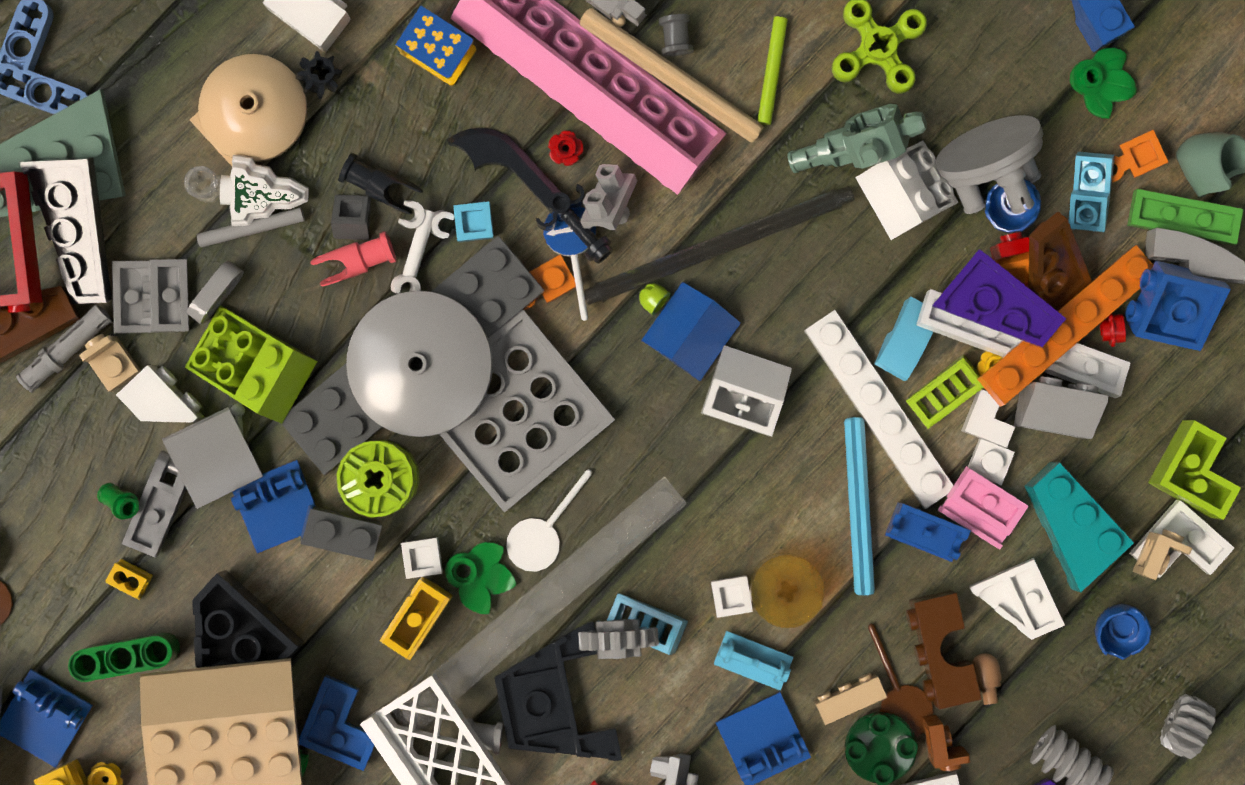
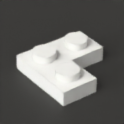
[1129,500,1234,578]

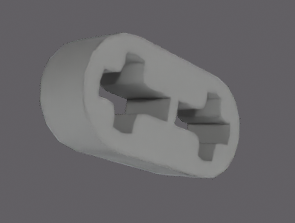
[186,260,244,325]

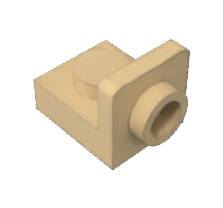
[79,334,141,392]
[1132,529,1192,580]

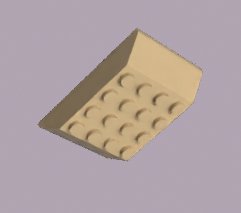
[140,658,303,785]

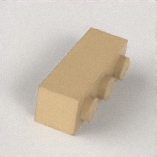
[814,673,887,725]

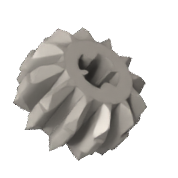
[1160,694,1216,759]

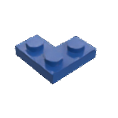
[299,675,375,771]

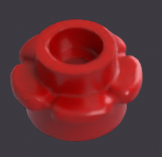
[548,131,583,166]
[1100,313,1126,347]

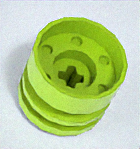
[336,440,420,517]

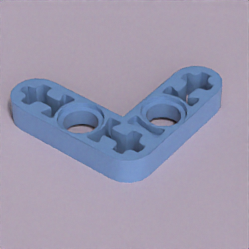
[0,0,89,115]

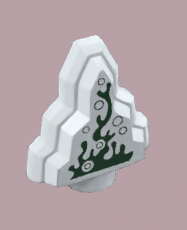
[220,154,309,226]

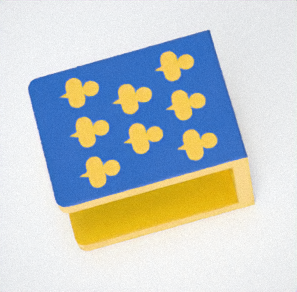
[395,6,477,86]

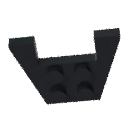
[494,620,622,761]

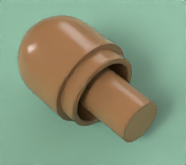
[972,653,1002,705]

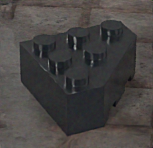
[192,570,305,668]

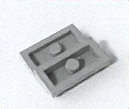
[112,259,189,334]
[162,407,263,509]

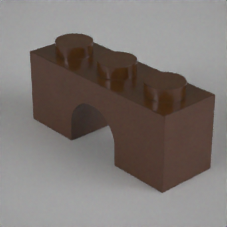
[906,590,982,710]

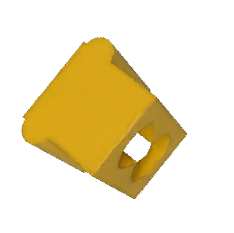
[105,559,153,600]

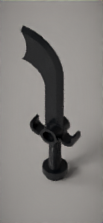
[447,128,613,264]

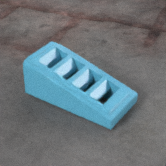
[607,593,688,655]

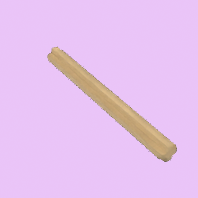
[579,8,763,142]

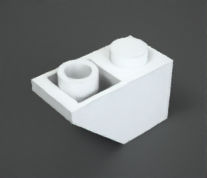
[116,365,205,423]

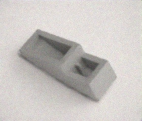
[1145,228,1245,284]

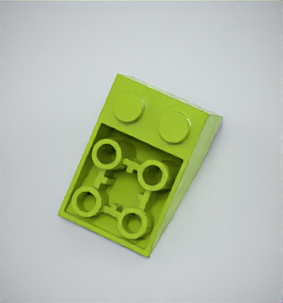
[185,306,318,424]

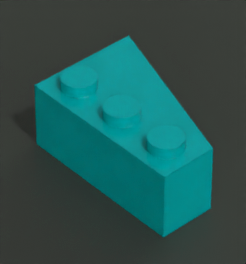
[1024,462,1134,593]

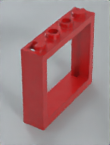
[0,171,43,313]

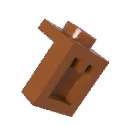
[922,715,970,771]

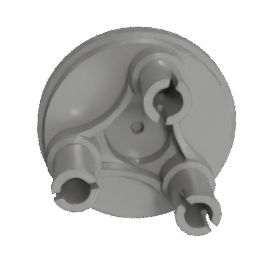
[936,115,1043,214]

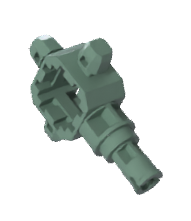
[787,104,927,174]

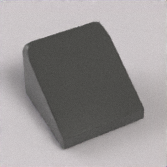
[331,195,371,240]

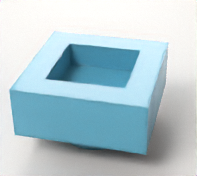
[453,201,494,242]

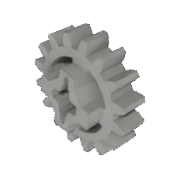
[578,619,659,659]

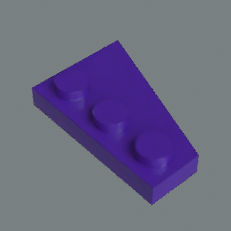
[932,249,1066,348]

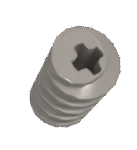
[1030,725,1114,785]

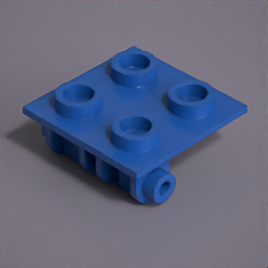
[231,460,316,553]
[0,669,93,768]
[715,692,811,785]

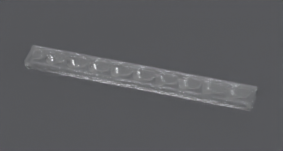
[391,476,687,730]

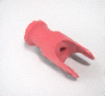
[310,231,397,286]

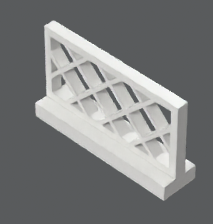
[360,673,511,785]

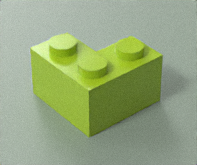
[1148,420,1241,520]

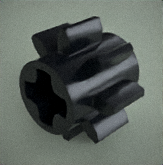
[296,51,342,99]

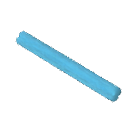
[844,417,875,595]

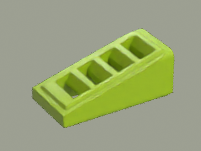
[906,354,984,429]

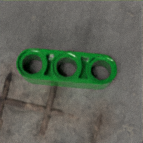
[68,632,180,682]

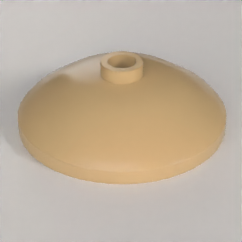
[198,54,307,162]

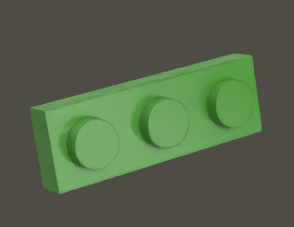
[1127,189,1243,246]

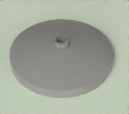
[346,291,493,437]

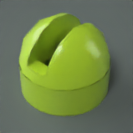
[639,284,671,315]

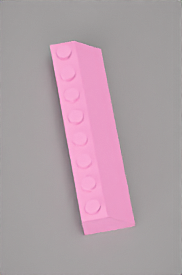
[450,0,727,195]

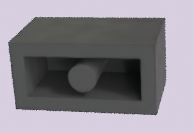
[300,505,382,561]

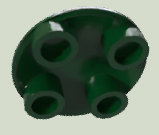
[844,712,918,785]

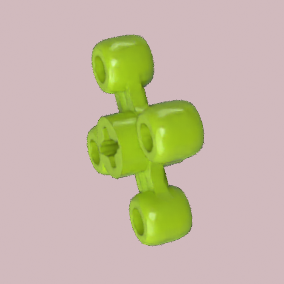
[831,0,927,94]

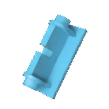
[714,631,793,691]

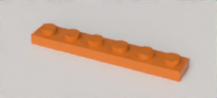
[977,245,1153,407]

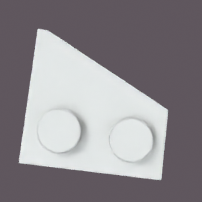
[970,558,1065,640]

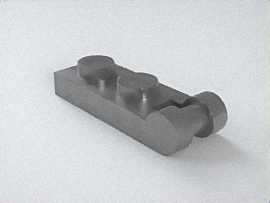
[122,450,186,557]

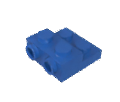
[1125,261,1231,351]

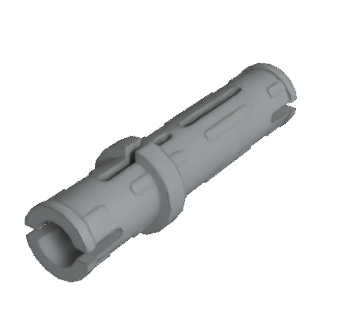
[16,304,113,393]

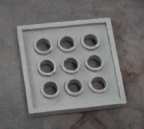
[439,310,615,513]

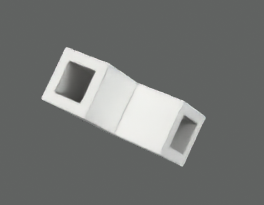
[961,389,1015,448]

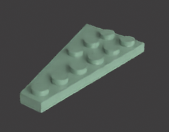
[0,89,126,217]

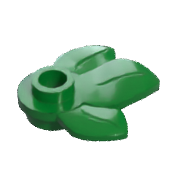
[1070,48,1137,119]
[445,542,516,615]

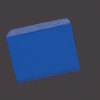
[641,282,741,381]

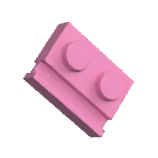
[938,466,1029,550]

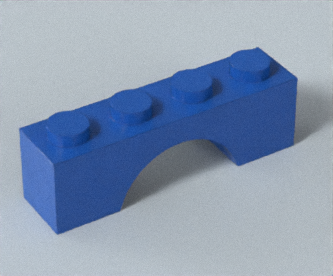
[1071,0,1135,53]

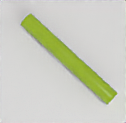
[757,16,788,125]

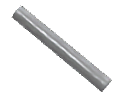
[197,207,305,248]

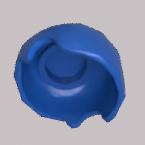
[985,179,1041,233]
[1094,604,1152,660]

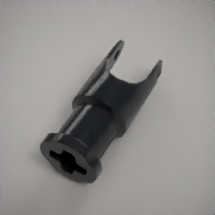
[338,152,423,214]

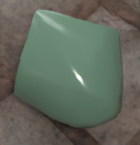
[1176,132,1245,198]

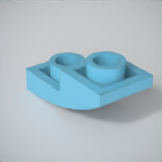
[1069,152,1114,232]
[875,297,933,381]

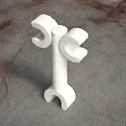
[391,200,455,294]

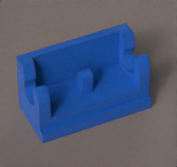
[885,502,971,562]

